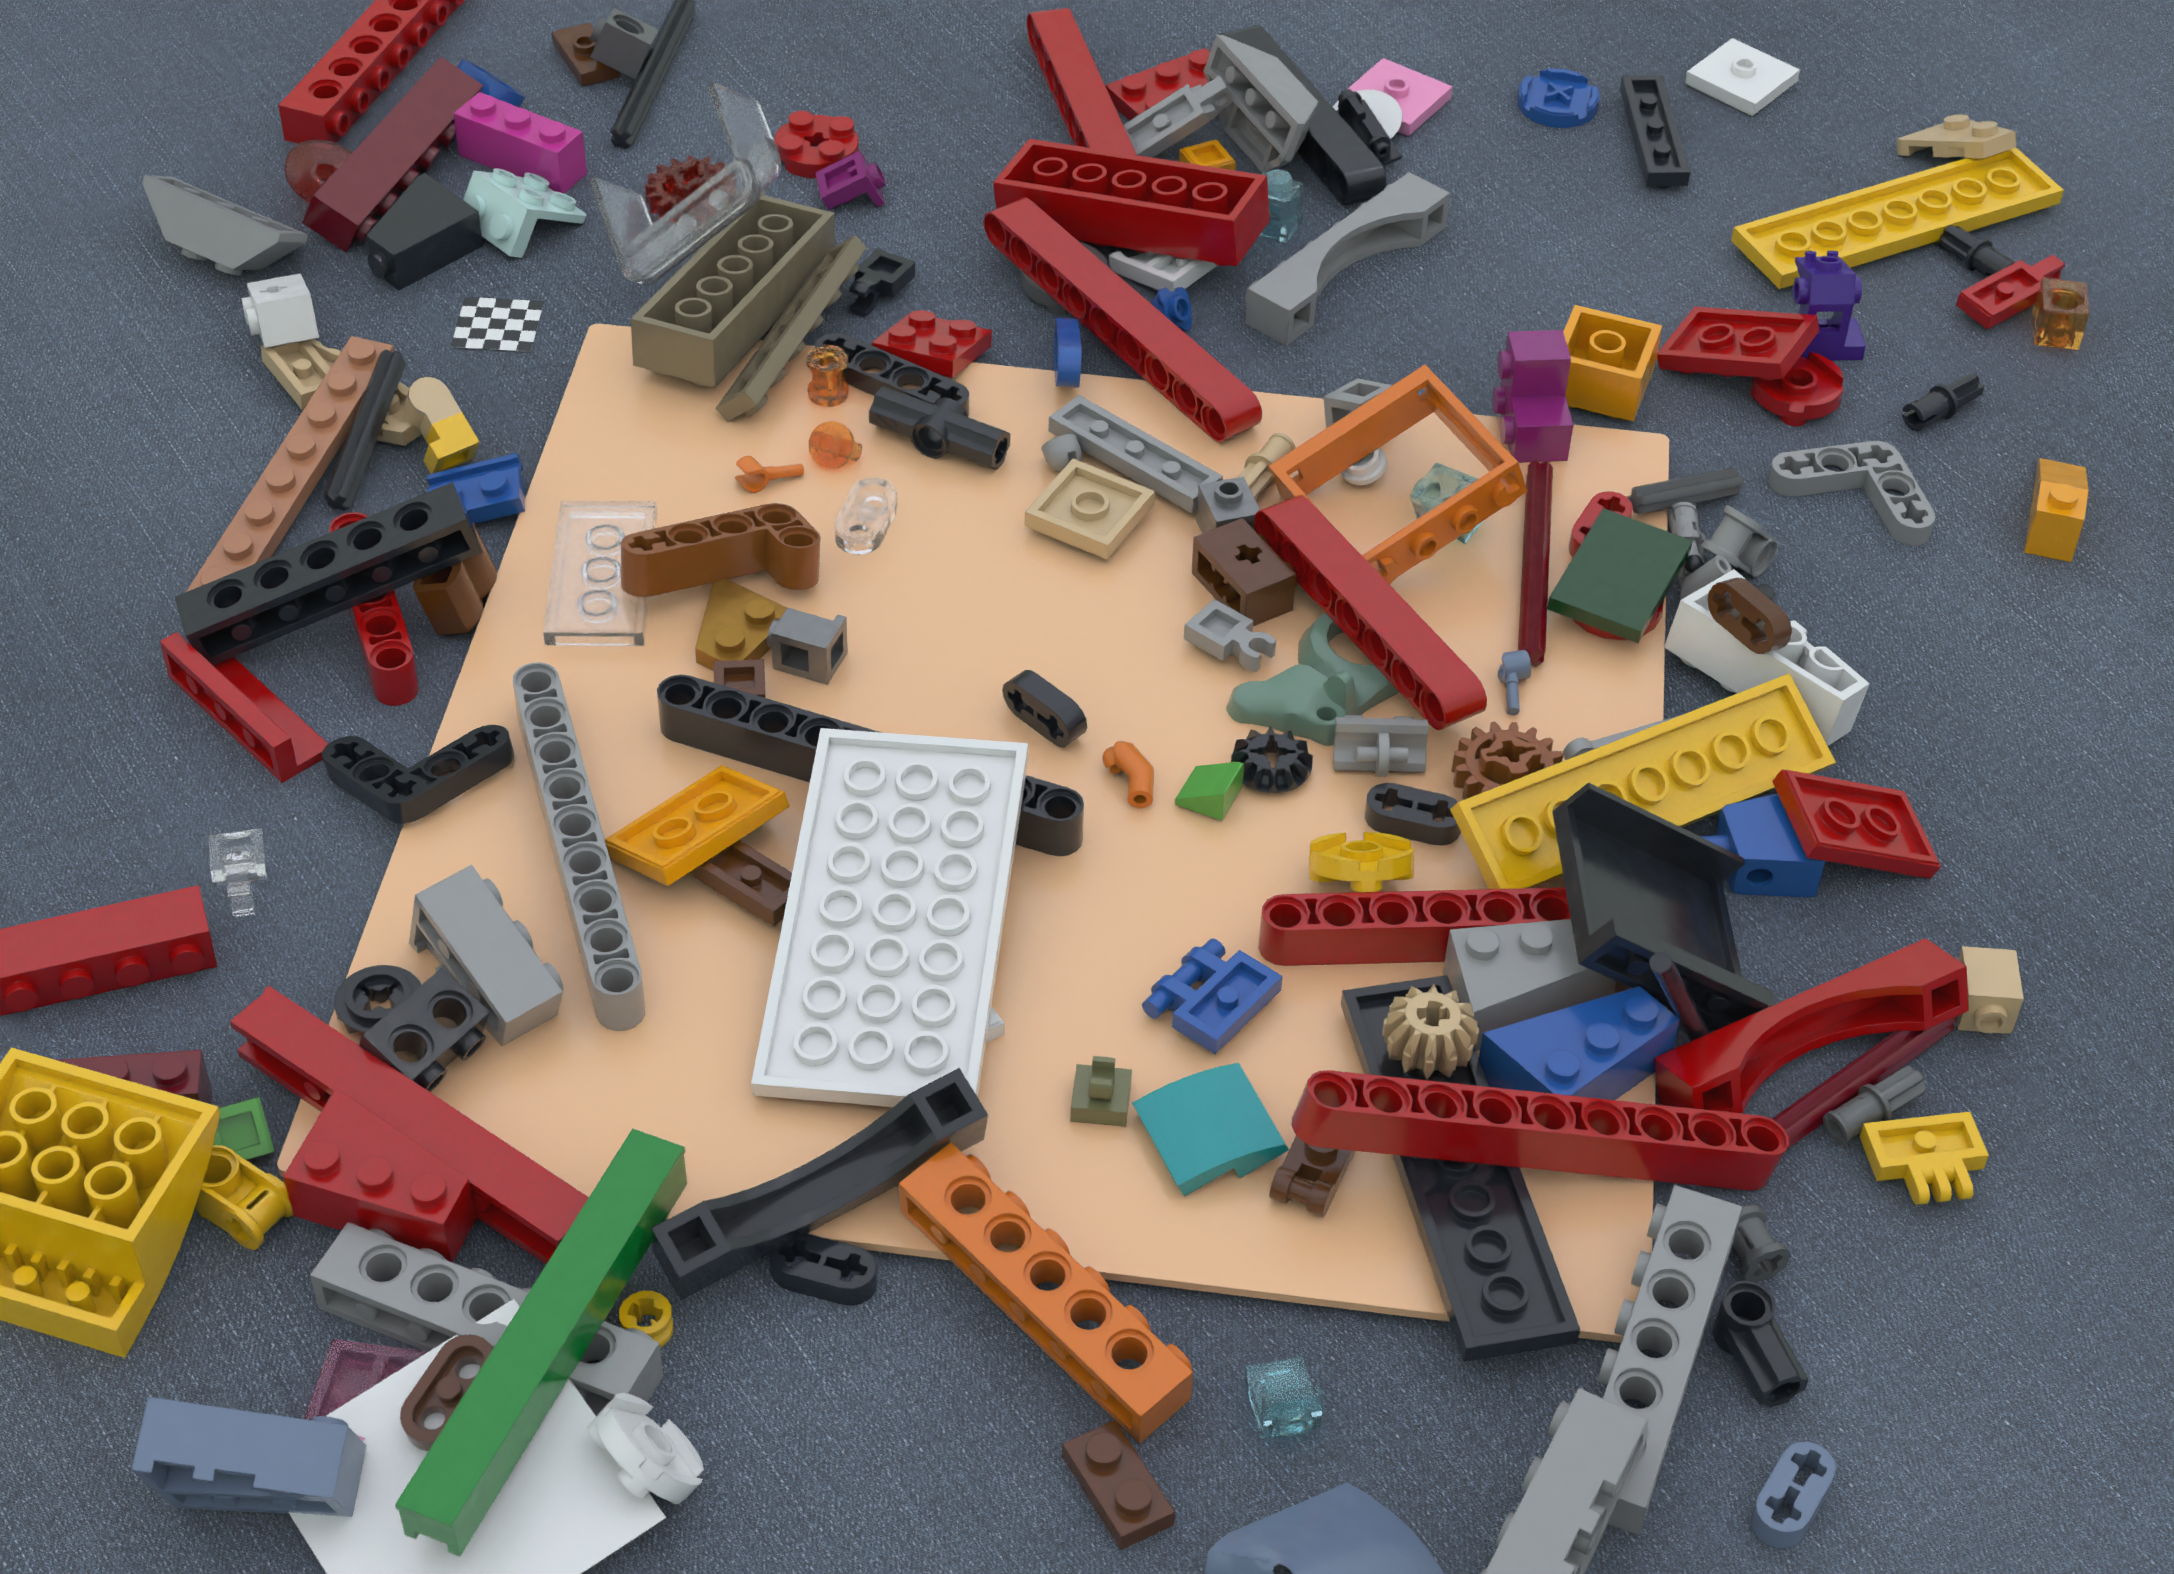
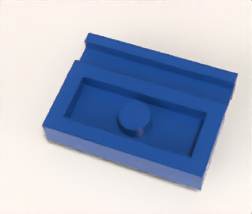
[427,453,525,524]

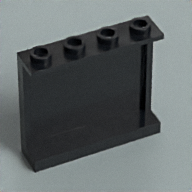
[1552,782,1775,1028]

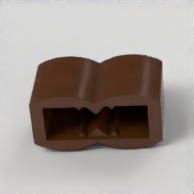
[413,523,497,635]

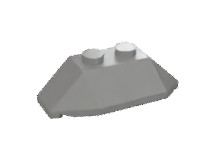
[1203,35,1318,175]
[142,175,308,275]

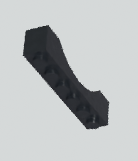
[651,1068,988,1301]

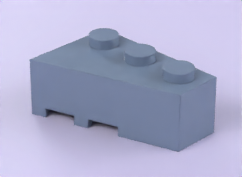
[131,1397,366,1517]

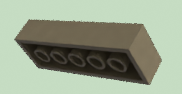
[631,193,835,387]

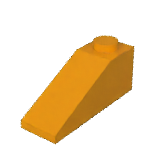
[2024,458,2089,562]

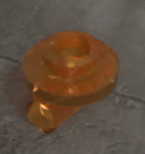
[808,421,862,469]

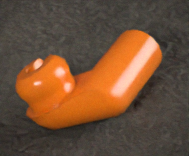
[1102,741,1154,808]

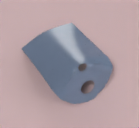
[1205,1482,1445,1574]

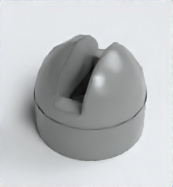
[1041,434,1082,473]

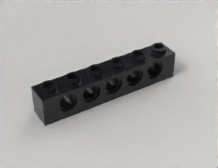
[175,482,483,665]

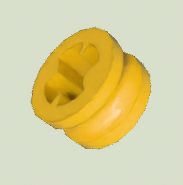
[619,1291,673,1347]

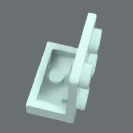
[463,168,587,258]

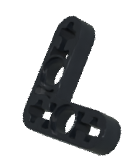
[322,725,514,824]

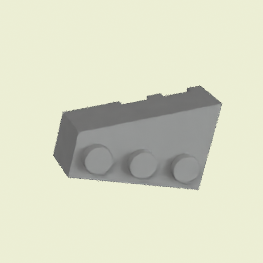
[1443,919,1616,1051]

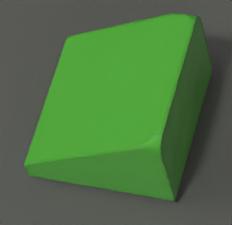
[1175,762,1244,821]

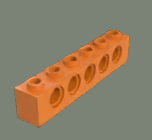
[899,1142,1193,1444]

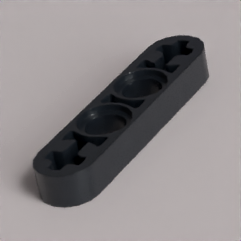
[815,333,969,416]

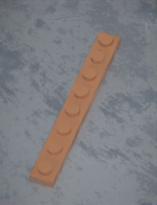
[185,336,394,593]

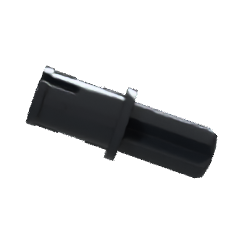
[1939,225,2015,277]
[1902,374,1984,431]

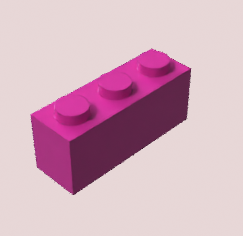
[453,92,587,194]

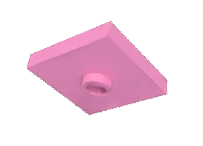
[1348,58,1453,137]

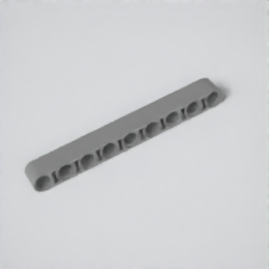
[513,662,645,1031]

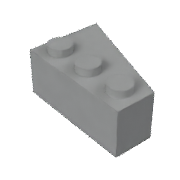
[409,865,564,1046]

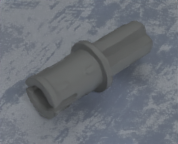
[1823,1066,1926,1145]

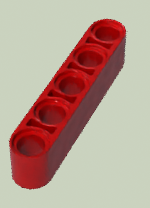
[329,512,419,706]

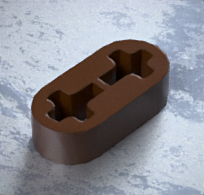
[1707,578,1792,654]

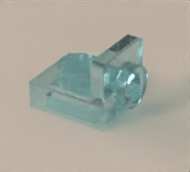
[1244,1356,1324,1439]

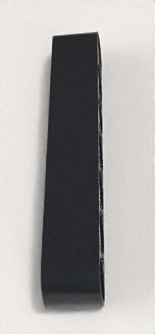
[1220,25,1386,204]

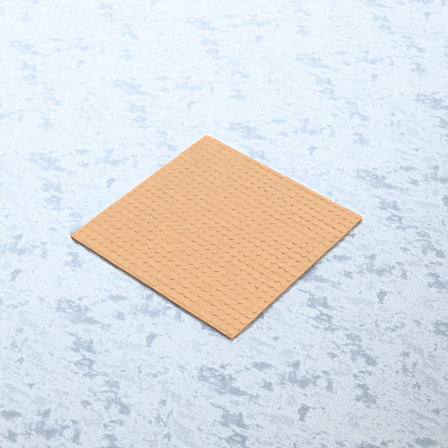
[277,324,1669,1343]

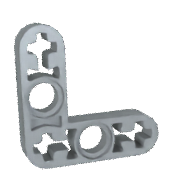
[1768,441,1936,546]

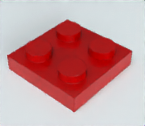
[871,310,992,378]

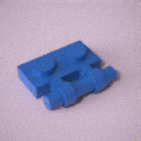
[1142,938,1283,1054]

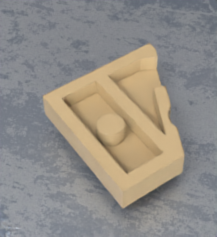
[1897,114,2016,159]

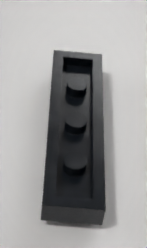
[1620,75,1690,188]

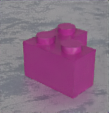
[1492,330,1574,463]

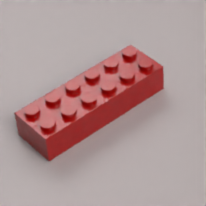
[993,139,1270,266]

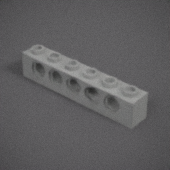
[1598,1185,1743,1535]
[310,1222,663,1417]

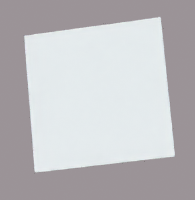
[288,1299,666,1574]

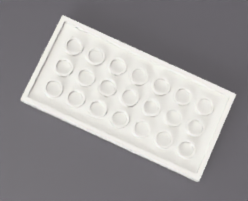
[751,728,1029,1107]

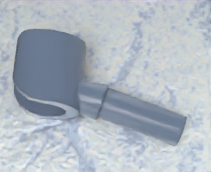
[1498,650,1531,715]

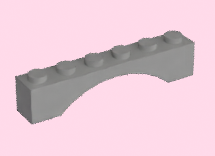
[1245,172,1450,346]

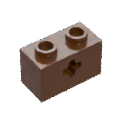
[1191,518,1297,626]

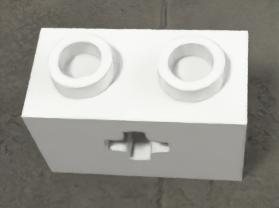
[241,273,319,348]

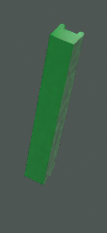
[395,1128,687,1557]

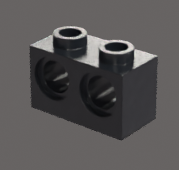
[359,968,490,1092]

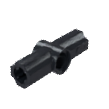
[869,386,1011,470]

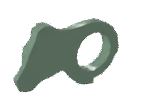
[1226,613,1399,746]

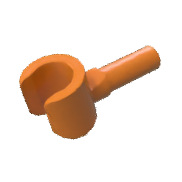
[735,456,804,493]

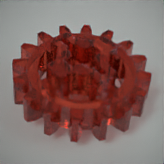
[645,155,739,228]

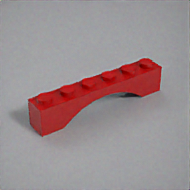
[1654,938,1969,1113]

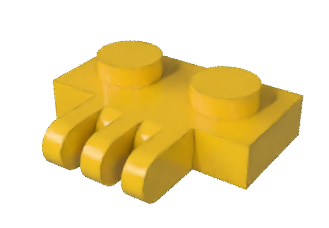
[1859,1112,1989,1205]

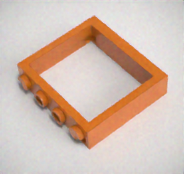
[1269,364,1527,584]

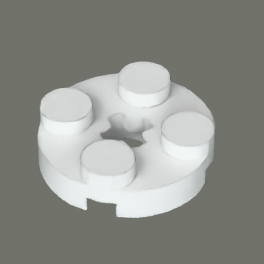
[587,1393,704,1504]

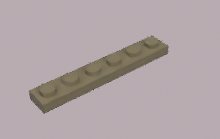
[715,235,866,422]

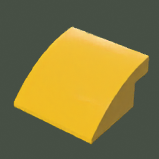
[0,1047,220,1358]

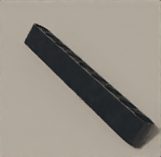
[657,674,1084,856]

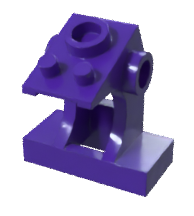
[1793,250,1866,361]

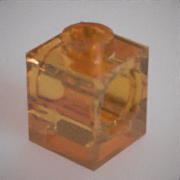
[2032,277,2089,350]

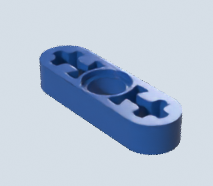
[1053,318,1082,388]

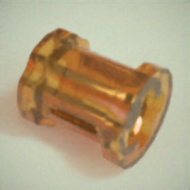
[806,345,849,407]

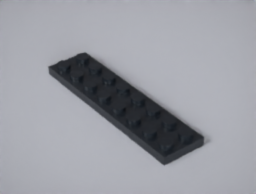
[1341,975,1581,1362]

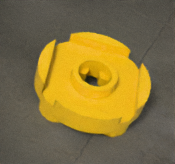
[1309,832,1414,892]

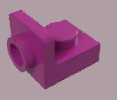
[816,150,887,210]

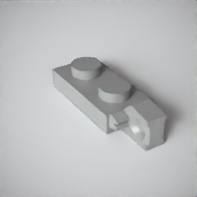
[1123,75,1234,158]

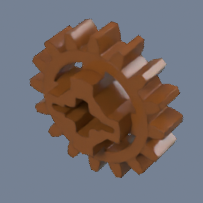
[1451,722,1563,800]

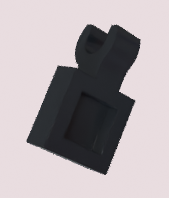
[849,249,915,317]

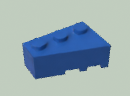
[1479,986,1680,1100]

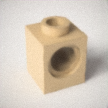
[1956,946,2024,1034]

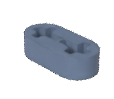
[1751,1442,1836,1548]

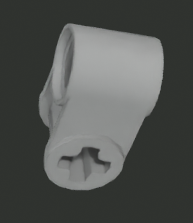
[1700,505,1778,577]

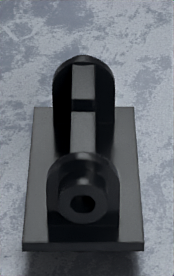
[1336,89,1402,166]

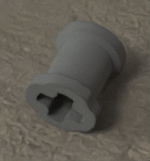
[1732,1205,1791,1282]

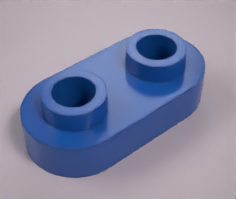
[457,58,525,108]

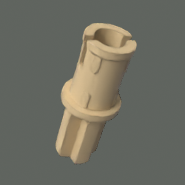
[1237,433,1296,499]

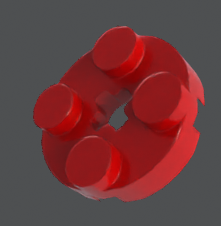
[774,111,859,178]
[1750,352,1844,426]

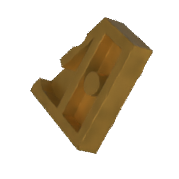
[695,578,787,671]

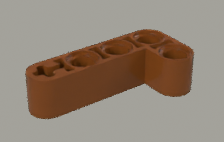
[621,503,821,597]

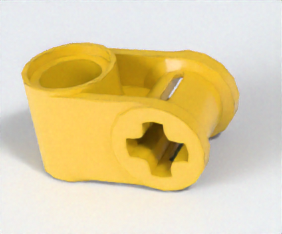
[195,1145,293,1250]

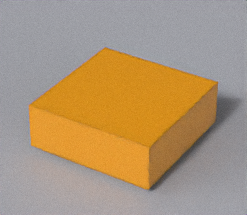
[1179,139,1236,170]

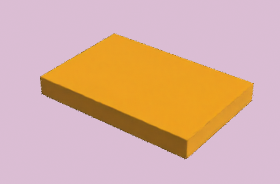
[605,765,790,886]

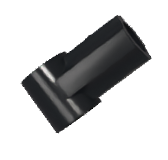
[1712,1281,1809,1408]

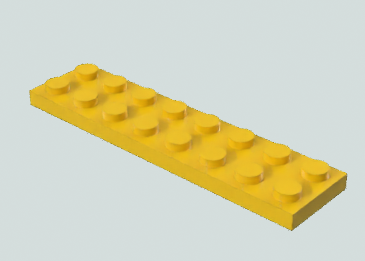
[1731,147,2064,289]
[1450,673,1836,889]

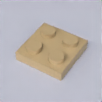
[1025,459,1155,560]

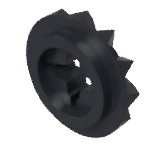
[1231,726,1313,793]
[334,965,421,1034]

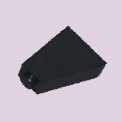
[367,173,483,290]

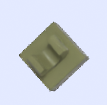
[1070,1056,1132,1127]

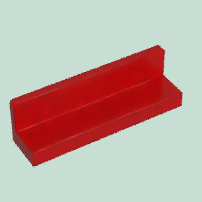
[160,632,328,783]

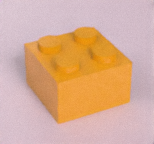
[1563,305,1663,422]

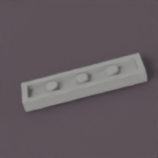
[1049,395,1223,513]

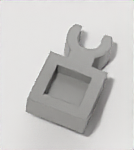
[1184,599,1276,672]

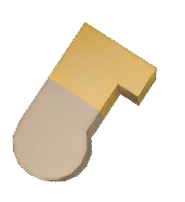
[404,377,480,474]

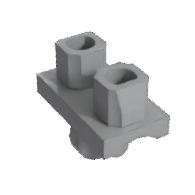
[1333,715,1429,777]

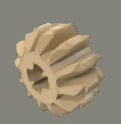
[1382,984,1479,1080]

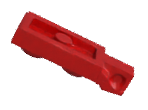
[1956,255,2065,330]

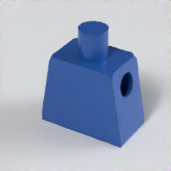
[1700,794,1825,898]

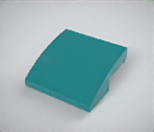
[1132,1063,1289,1197]

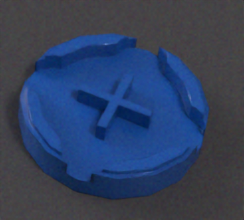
[1517,68,1600,128]

